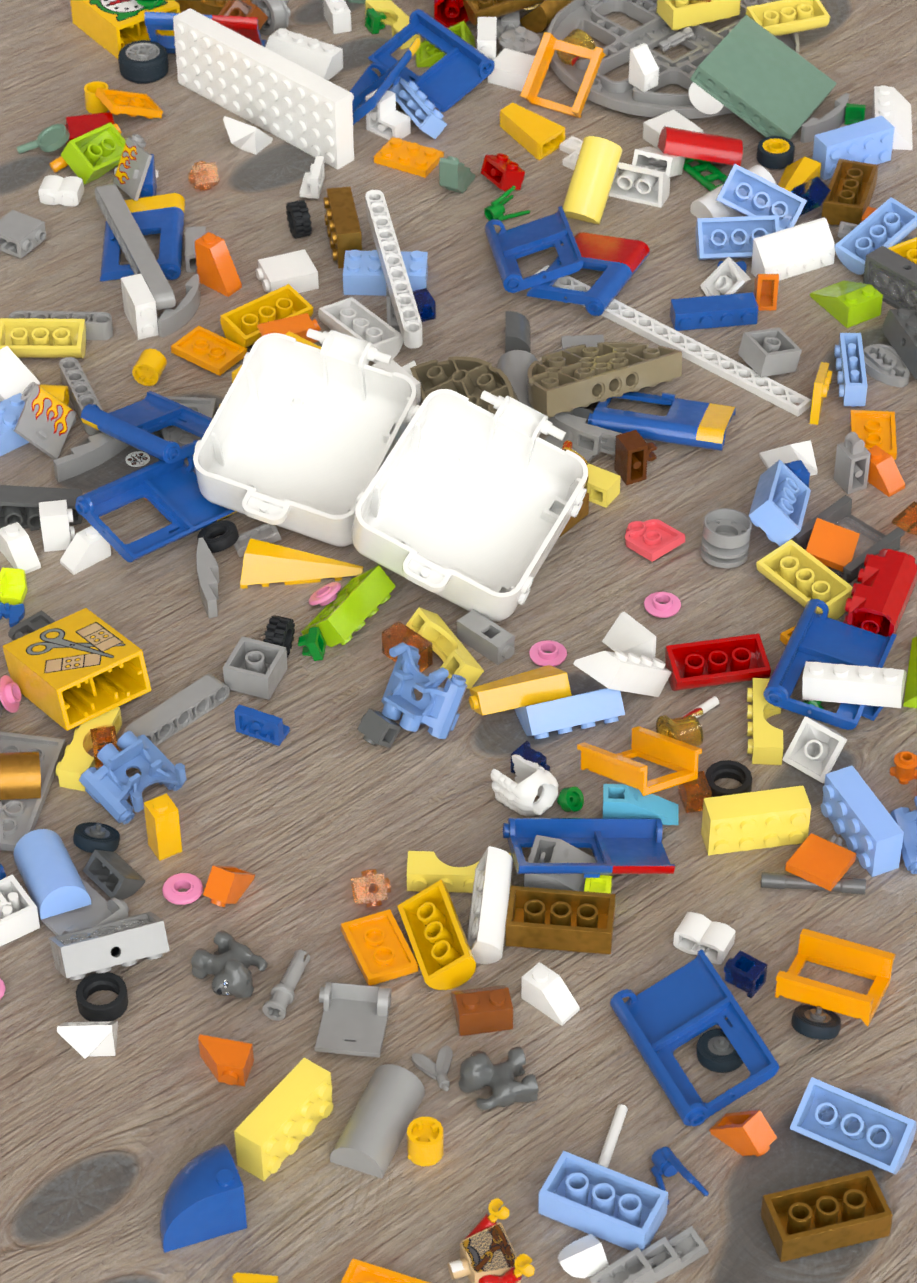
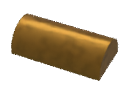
[463,0,544,25]
[520,0,573,33]
[0,752,41,800]

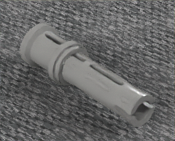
[263,950,310,1021]

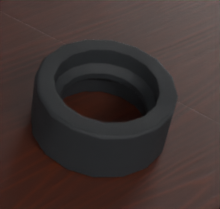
[704,760,752,798]
[76,972,128,1022]

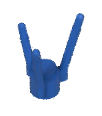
[651,1147,709,1205]

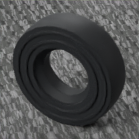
[197,520,239,553]

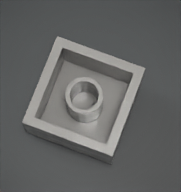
[738,327,802,377]
[223,636,288,700]

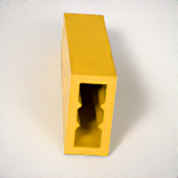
[500,102,565,160]
[469,665,572,716]

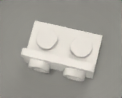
[299,156,325,199]

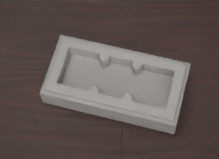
[234,523,281,557]

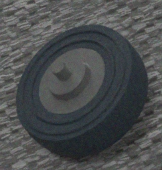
[73,822,120,853]
[791,1005,841,1040]
[696,1028,743,1073]

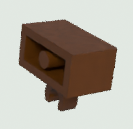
[614,430,657,485]

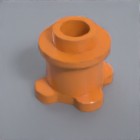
[890,751,917,785]

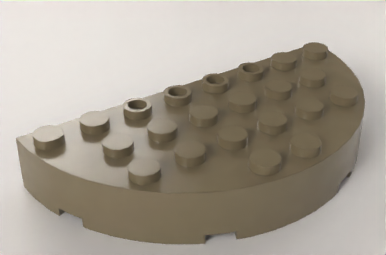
[527,342,682,418]
[410,356,519,414]

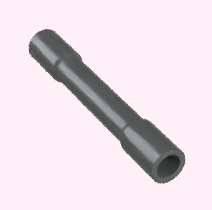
[761,872,866,895]

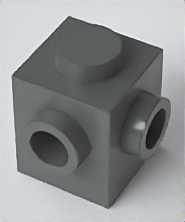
[357,708,402,748]

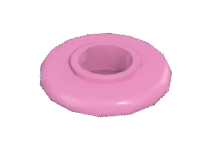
[309,582,341,606]
[644,592,681,618]
[529,640,567,667]
[0,675,21,713]
[162,873,204,905]

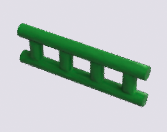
[683,157,727,191]

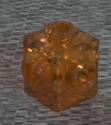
[188,161,220,191]
[350,869,391,907]

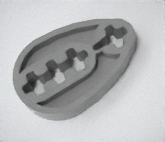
[863,344,910,388]

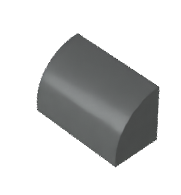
[505,311,531,353]
[83,849,145,900]

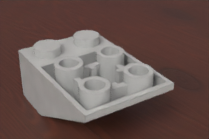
[524,835,610,891]

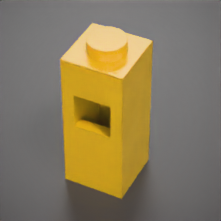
[144,793,182,861]

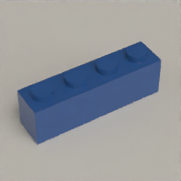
[670,292,758,331]

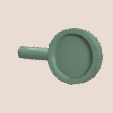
[17,124,70,154]

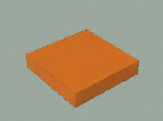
[806,518,860,572]
[785,833,857,891]

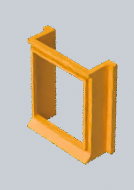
[520,32,606,119]
[577,726,702,796]
[775,928,896,1027]

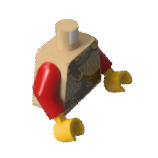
[448,1198,535,1283]

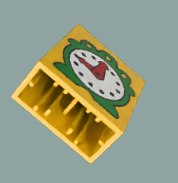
[70,0,180,60]

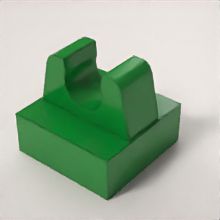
[365,8,387,34]
[844,104,866,125]
[298,627,327,661]

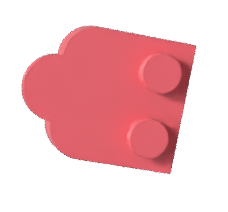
[625,519,685,562]

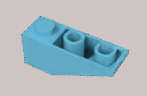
[602,784,679,825]

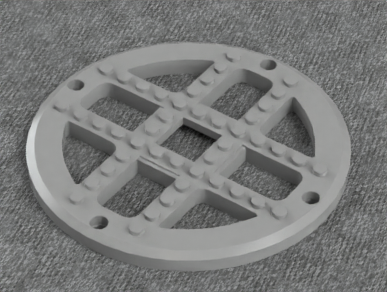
[548,0,799,119]

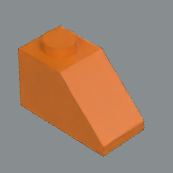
[754,274,779,311]
[868,445,906,497]
[203,865,255,907]
[198,1034,254,1087]
[709,1110,777,1157]

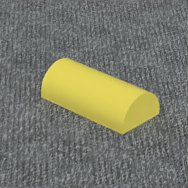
[746,0,830,37]
[562,136,622,225]
[0,318,86,358]
[756,540,853,620]

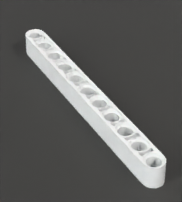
[365,190,423,348]

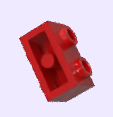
[481,153,525,191]

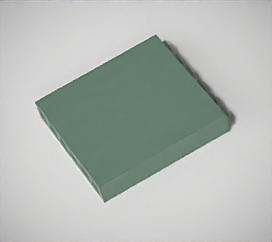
[690,15,837,140]

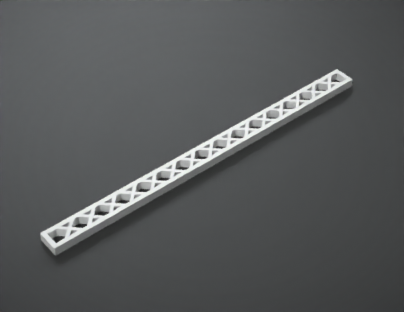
[535,265,812,417]

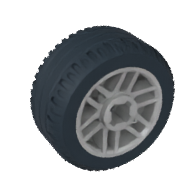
[118,40,169,84]

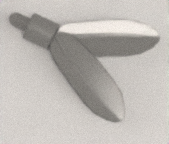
[411,1046,453,1091]

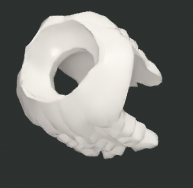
[490,754,559,817]

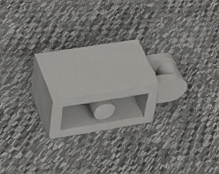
[834,432,871,494]

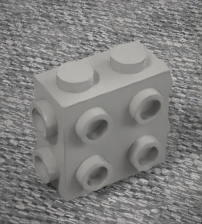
[0,210,46,258]

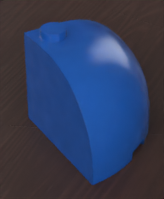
[160,1143,247,1253]

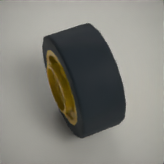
[757,136,795,169]

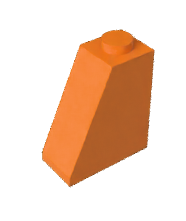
[195,232,242,297]
[257,313,321,343]

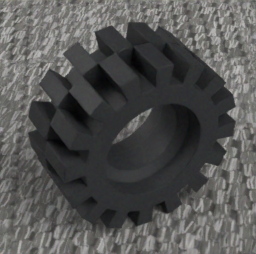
[286,200,312,239]
[263,615,295,658]

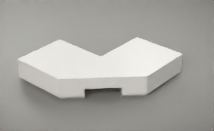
[560,136,583,170]

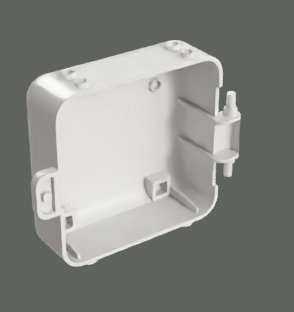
[193,328,417,547]
[352,389,588,622]

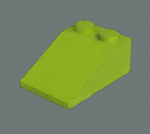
[416,21,475,68]
[61,122,126,185]
[810,280,883,328]

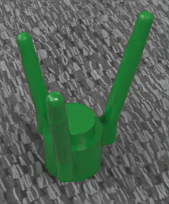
[484,186,530,222]

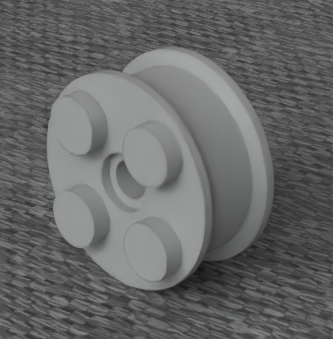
[252,0,291,35]
[499,27,540,56]

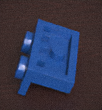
[234,704,290,746]

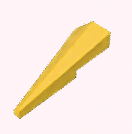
[778,156,821,196]
[240,538,364,589]

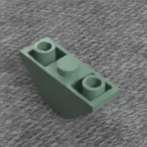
[439,156,476,194]

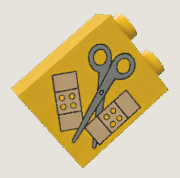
[2,608,152,731]

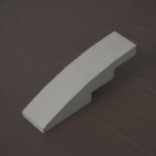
[53,432,130,482]
[196,537,220,618]
[589,1226,709,1283]

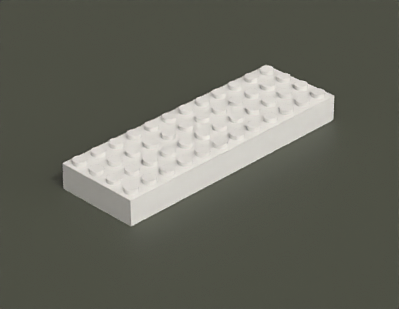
[173,8,354,170]

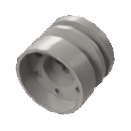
[700,508,752,568]

